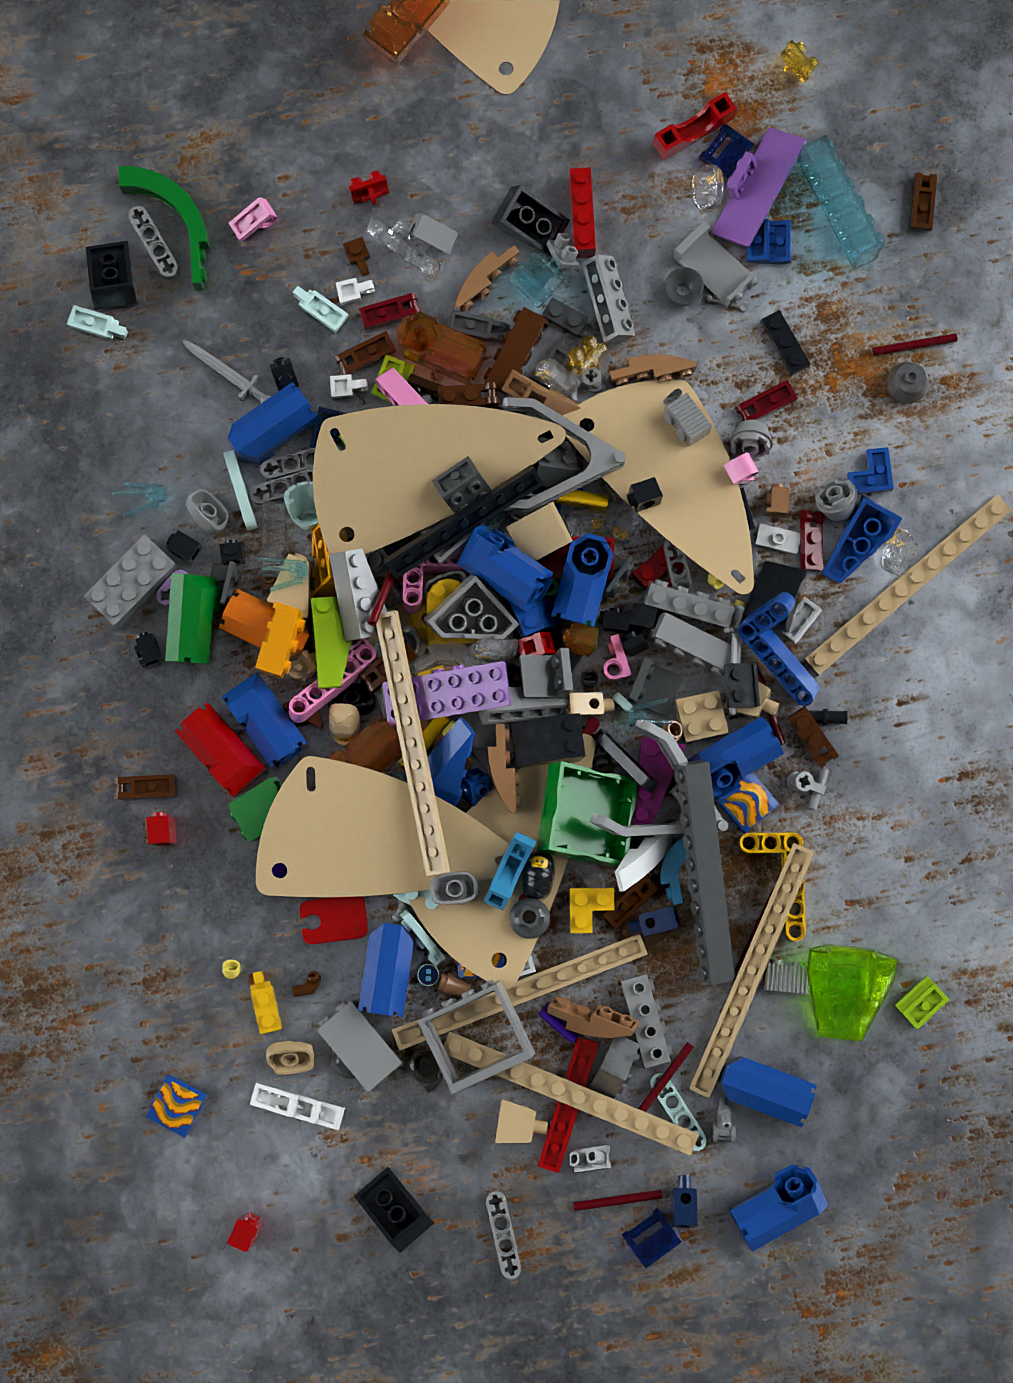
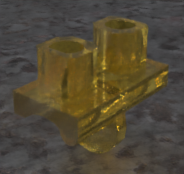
[780,40,819,83]
[567,335,607,374]

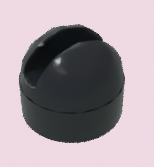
[581,670,598,689]

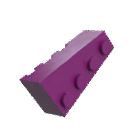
[631,738,686,825]

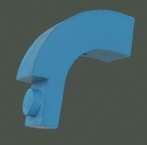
[483,832,537,911]
[659,838,687,905]

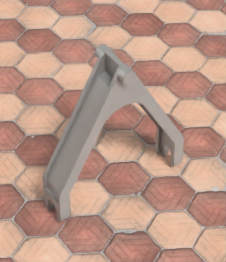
[502,397,626,513]
[590,720,728,837]

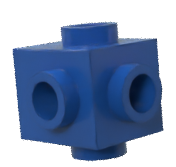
[461,768,492,807]

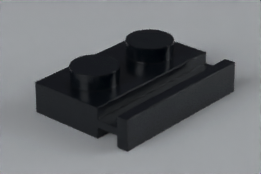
[723,663,760,708]

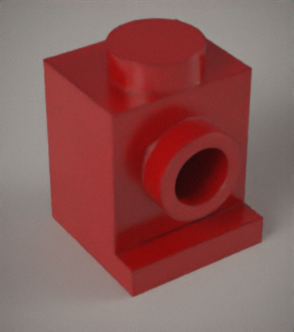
[518,632,556,655]

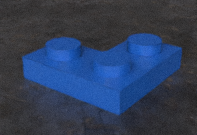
[847,447,894,494]

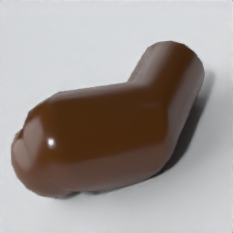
[292,971,321,997]

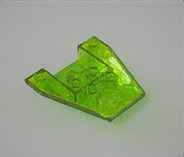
[806,944,898,1041]

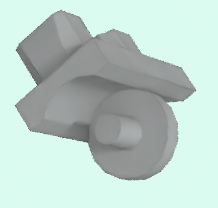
[546,233,579,272]
[569,1145,611,1173]

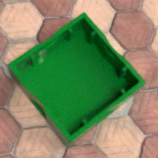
[536,761,638,868]

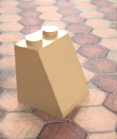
[505,502,573,562]
[267,553,313,625]

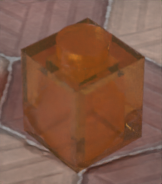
[563,622,599,657]

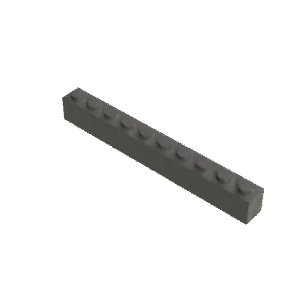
[675,760,735,986]

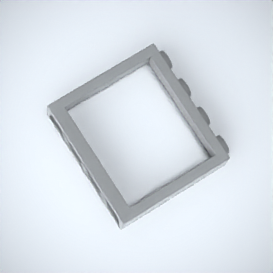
[417,979,535,1094]

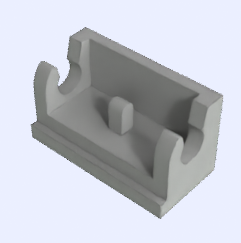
[408,214,458,254]

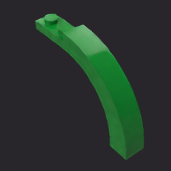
[118,166,210,290]

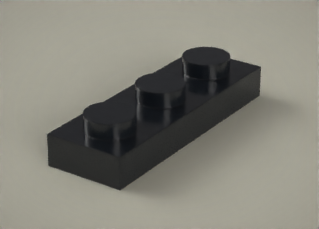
[760,310,810,376]

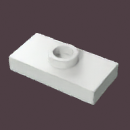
[755,523,800,555]
[778,597,822,644]

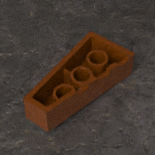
[484,307,551,397]

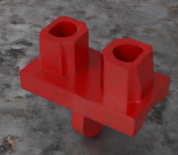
[349,170,390,206]

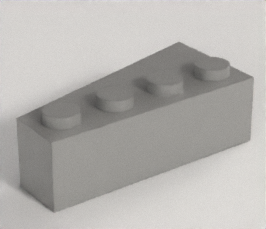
[329,548,387,641]
[644,613,742,676]

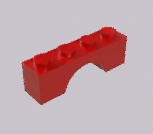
[653,91,737,161]
[569,167,596,258]

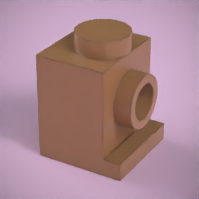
[764,484,790,518]

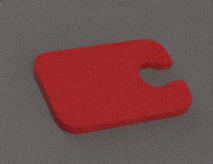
[299,896,368,945]

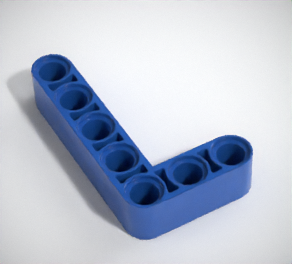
[738,592,819,706]

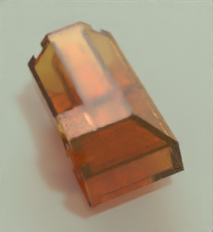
[364,0,450,66]
[396,311,487,385]
[314,715,402,775]

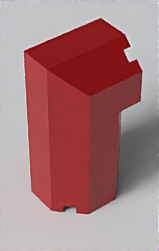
[174,702,267,798]

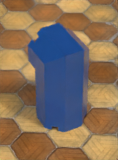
[227,382,319,465]
[457,525,553,612]
[551,533,614,627]
[222,672,309,770]
[687,716,784,800]
[358,923,415,1017]
[718,1056,817,1128]
[728,1165,828,1252]

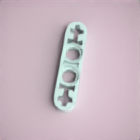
[224,450,258,531]
[650,1073,706,1151]

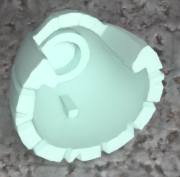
[284,481,319,531]

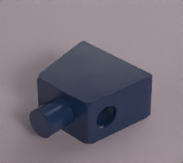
[628,906,681,936]
[671,1175,698,1228]

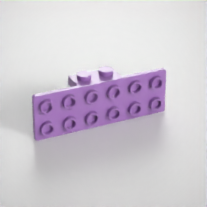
[712,127,806,248]
[382,661,511,726]

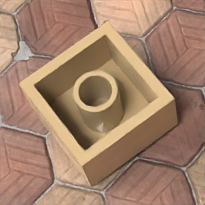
[674,690,729,745]

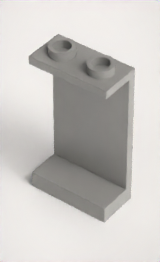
[673,221,759,308]
[317,1001,403,1092]

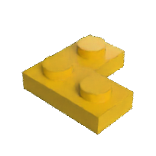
[569,888,614,933]

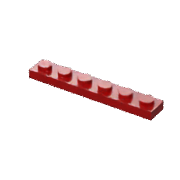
[538,1037,599,1173]

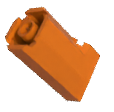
[219,589,313,662]

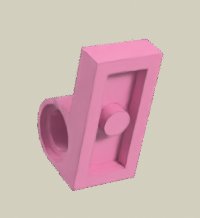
[229,197,278,241]
[724,453,759,484]
[602,634,631,682]

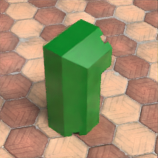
[165,573,223,664]

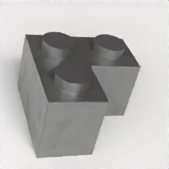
[589,1037,640,1099]

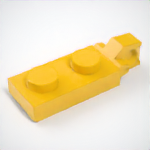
[250,971,282,1034]

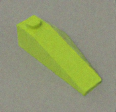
[310,597,352,689]

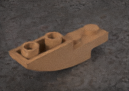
[455,245,520,312]
[609,355,697,386]
[502,369,581,416]
[486,724,520,813]
[547,996,640,1038]

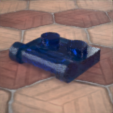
[699,124,754,179]
[621,1208,682,1269]

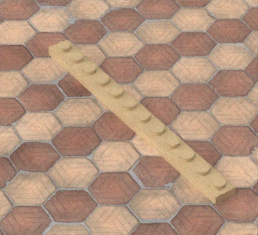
[804,494,1012,676]
[376,610,450,877]
[689,843,815,1098]
[392,934,648,1051]
[444,1031,699,1156]

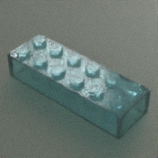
[798,135,884,270]

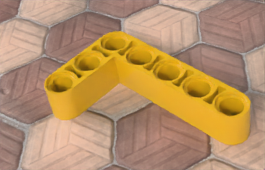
[737,833,806,942]

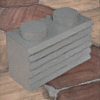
[664,393,712,446]
[762,959,811,994]

